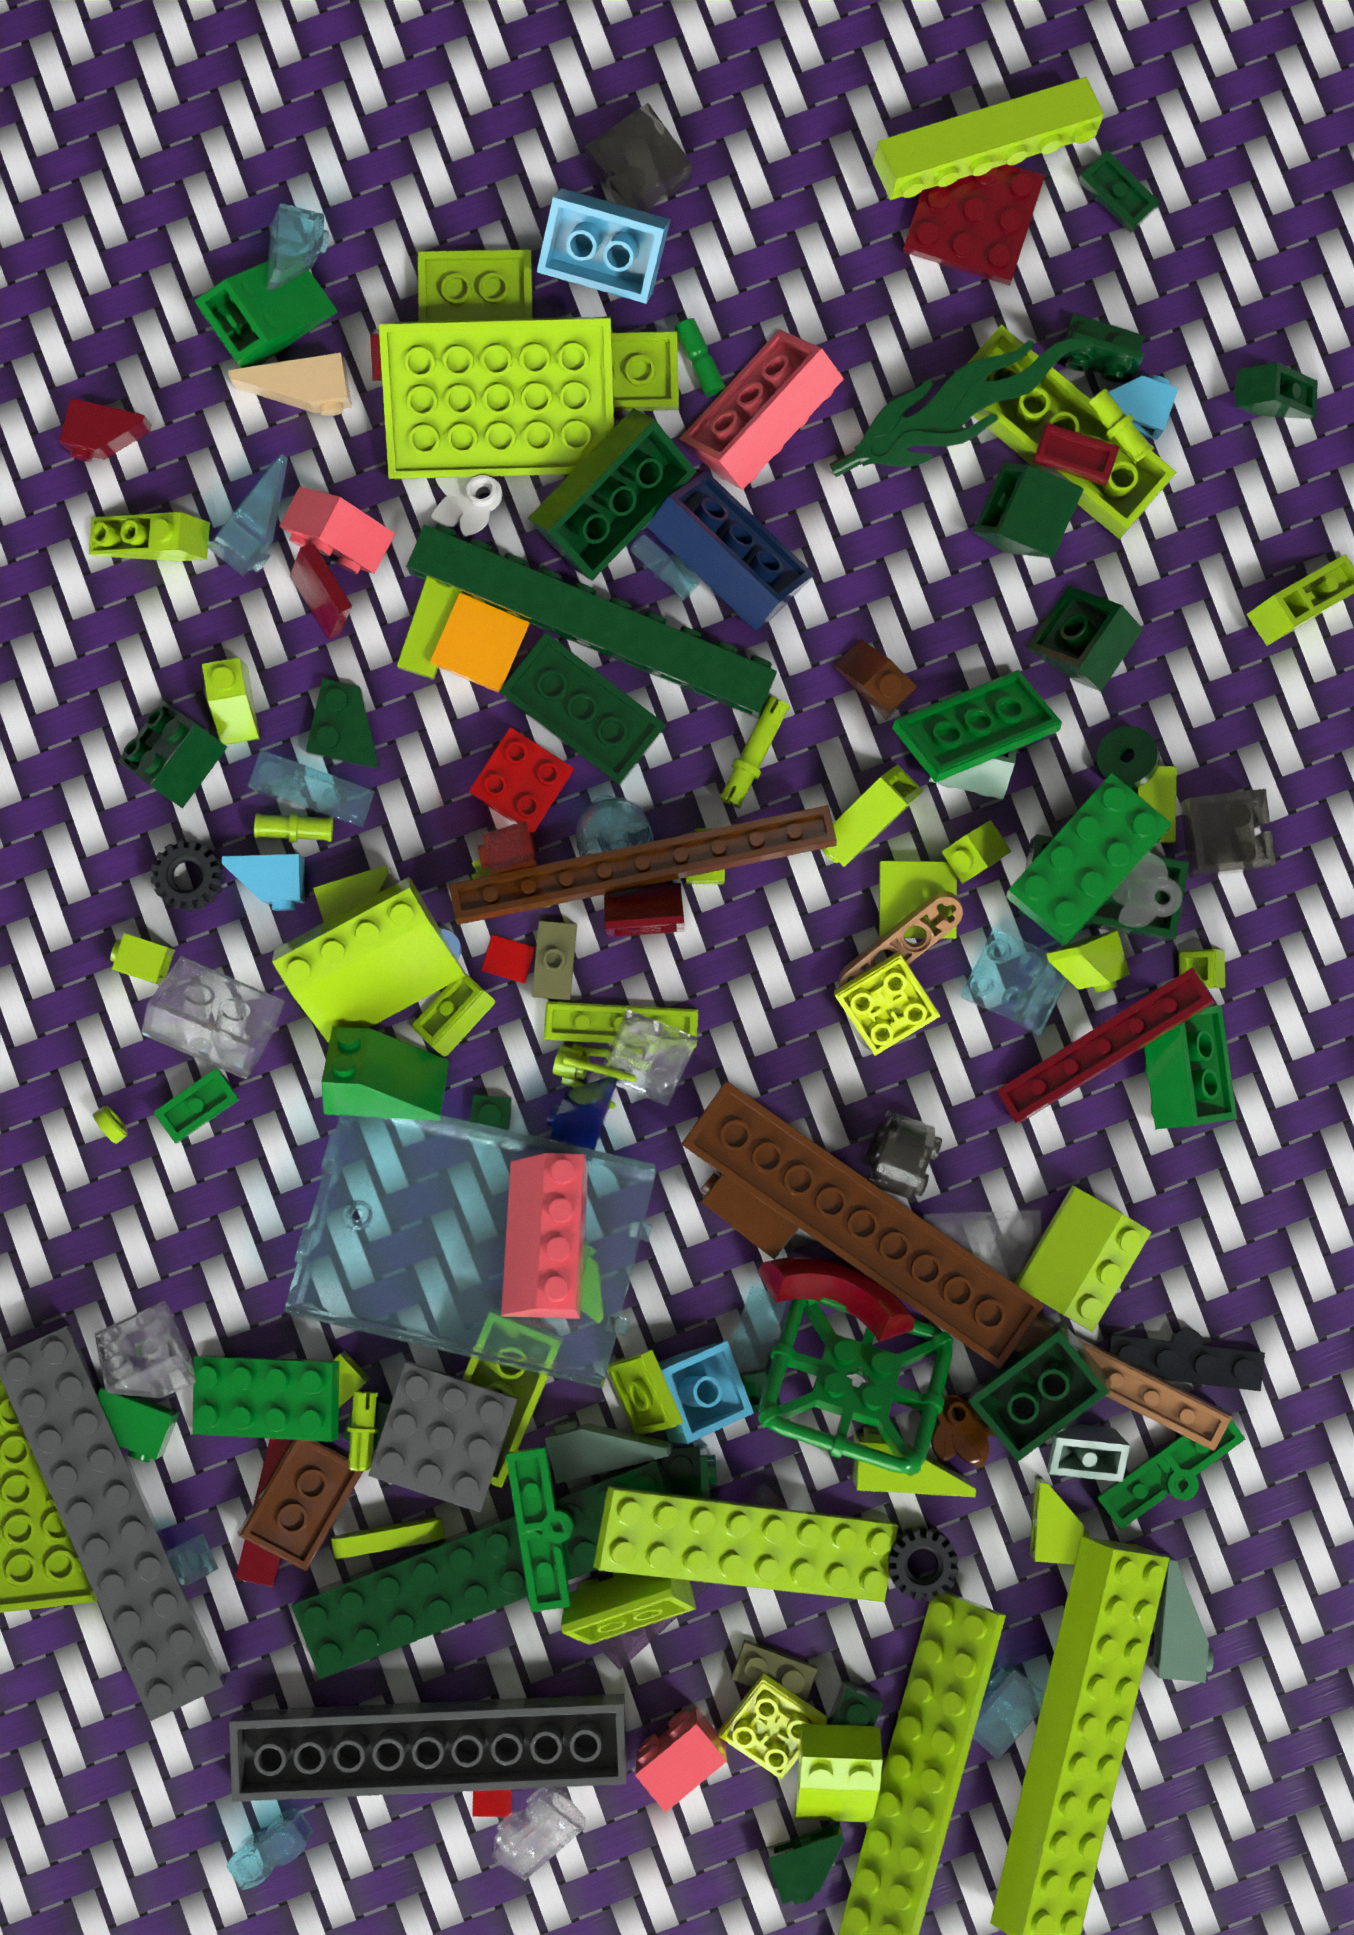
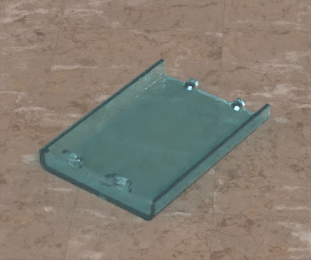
[284,1115,656,1388]

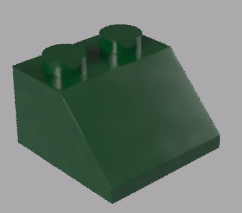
[1027,586,1144,692]

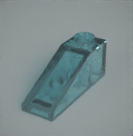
[207,454,288,576]
[248,750,375,828]

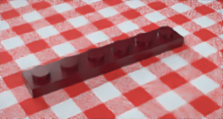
[996,967,1216,1124]

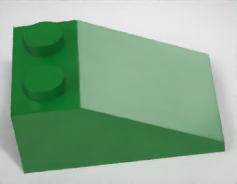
[321,1026,449,1121]

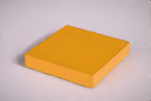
[430,593,530,693]

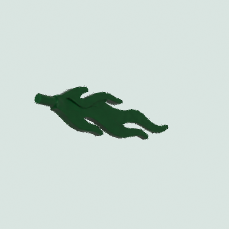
[830,338,1095,477]

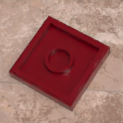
[290,542,352,639]

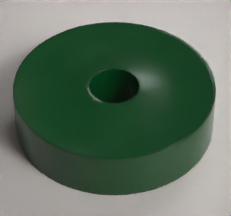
[1096,726,1160,789]

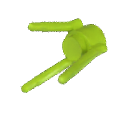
[553,1044,641,1109]

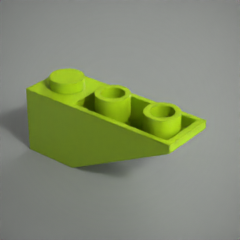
[89,512,210,561]

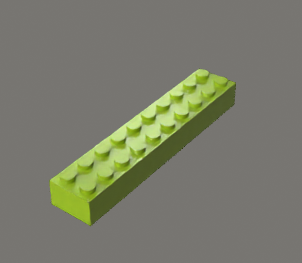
[990,1536,1169,1935]

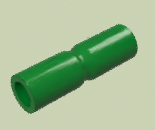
[674,318,726,397]

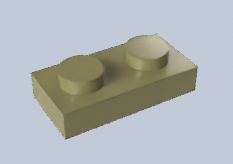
[731,1639,818,1702]

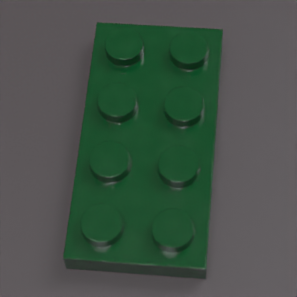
[499,632,666,786]

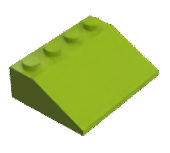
[272,877,466,1043]

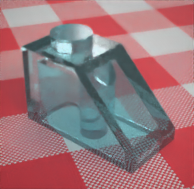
[267,203,329,290]

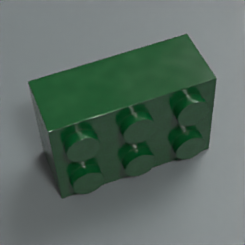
[968,1320,1112,1462]

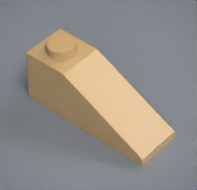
[228,353,352,416]

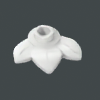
[431,475,503,536]

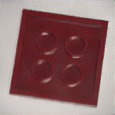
[903,164,1045,286]

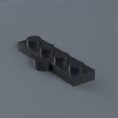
[1107,1327,1265,1391]

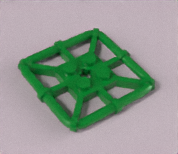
[758,1297,954,1476]

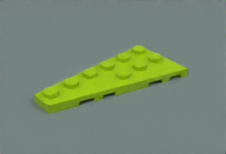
[0,1378,98,1613]

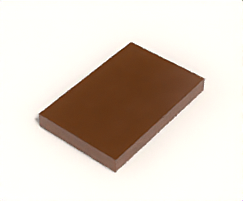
[238,1440,363,1571]

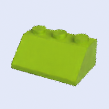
[1015,1185,1151,1333]
[561,1572,697,1645]

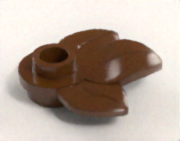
[931,1395,995,1468]

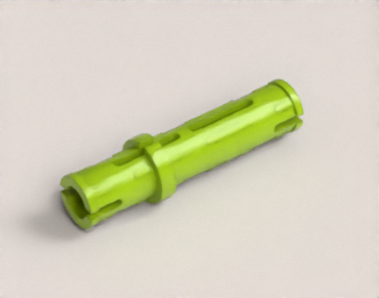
[719,696,791,808]

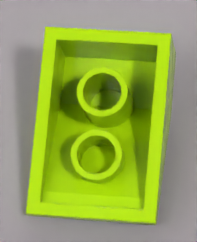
[852,1427,976,1497]
[795,1723,882,1822]

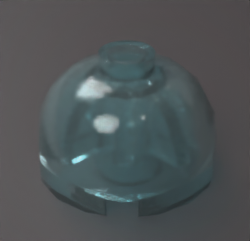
[575,796,654,857]

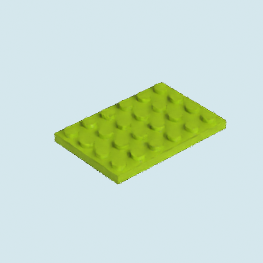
[379,316,614,479]

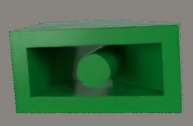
[98,1385,180,1463]

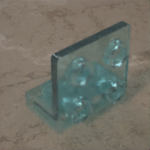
[961,930,1068,1036]

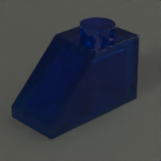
[546,1076,618,1157]

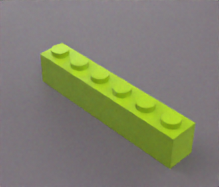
[873,77,1104,200]

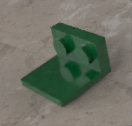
[1059,313,1145,383]
[661,1445,718,1500]

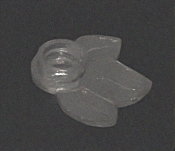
[1111,852,1183,928]

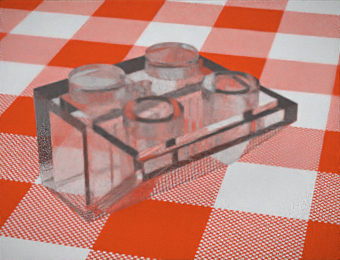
[491,1787,586,1881]

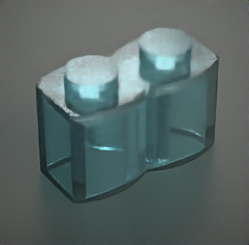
[226,1808,313,1890]

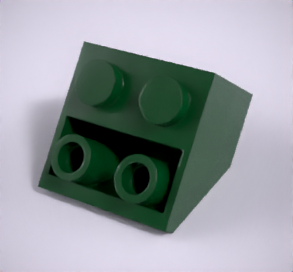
[972,463,1084,558]
[118,701,228,809]

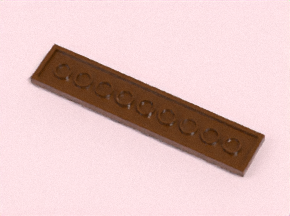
[681,1081,1044,1369]

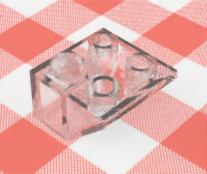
[597,1009,698,1106]
[95,1301,196,1398]

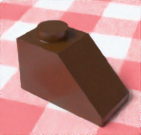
[834,639,917,720]

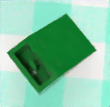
[194,250,338,368]

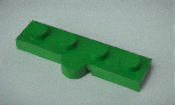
[1095,1406,1246,1530]
[506,1446,574,1613]

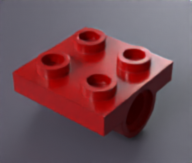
[469,727,575,833]

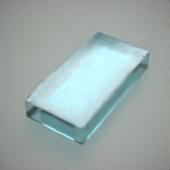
[730,1285,787,1370]

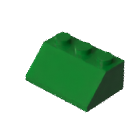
[1144,1005,1237,1130]

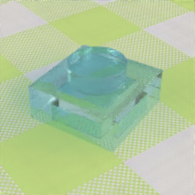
[167,1533,219,1587]

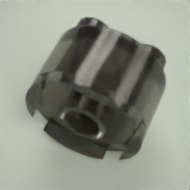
[862,1110,942,1199]

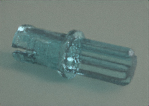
[630,535,700,600]

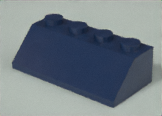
[647,471,815,631]

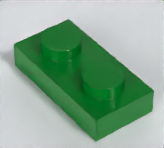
[154,1068,241,1144]

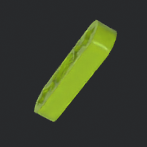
[331,1517,445,1559]

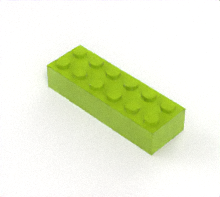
[966,325,1177,540]

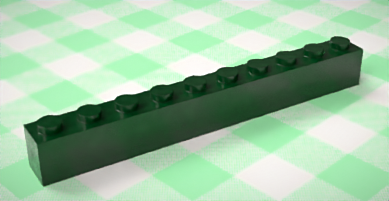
[406,524,777,719]

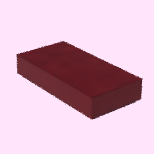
[1033,422,1120,486]

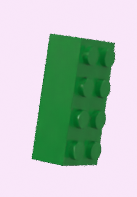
[1006,773,1172,948]

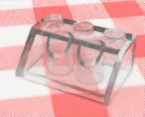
[141,956,285,1080]

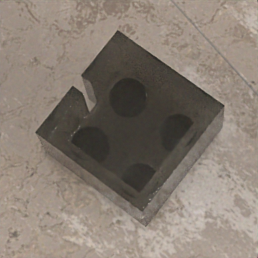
[586,103,692,212]
[1180,789,1276,878]

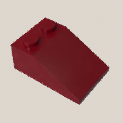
[604,880,684,938]

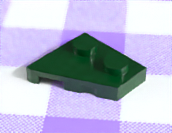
[306,678,380,770]

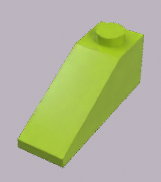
[1247,554,1354,646]

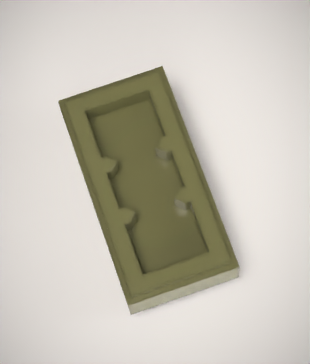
[532,921,577,1001]

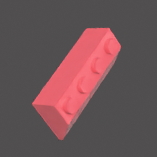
[679,329,844,490]
[501,1153,588,1319]

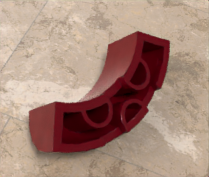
[758,1257,915,1342]

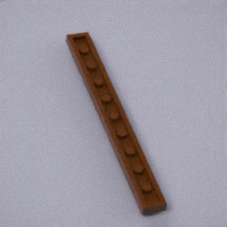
[449,805,837,925]

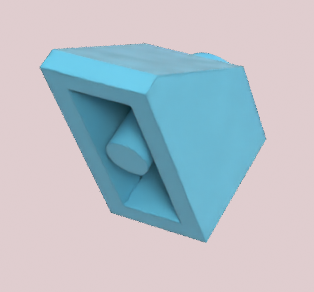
[1108,375,1178,440]
[222,854,305,911]

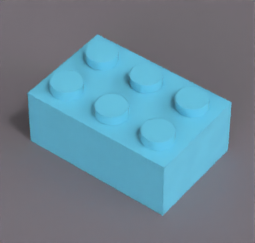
[537,188,671,304]

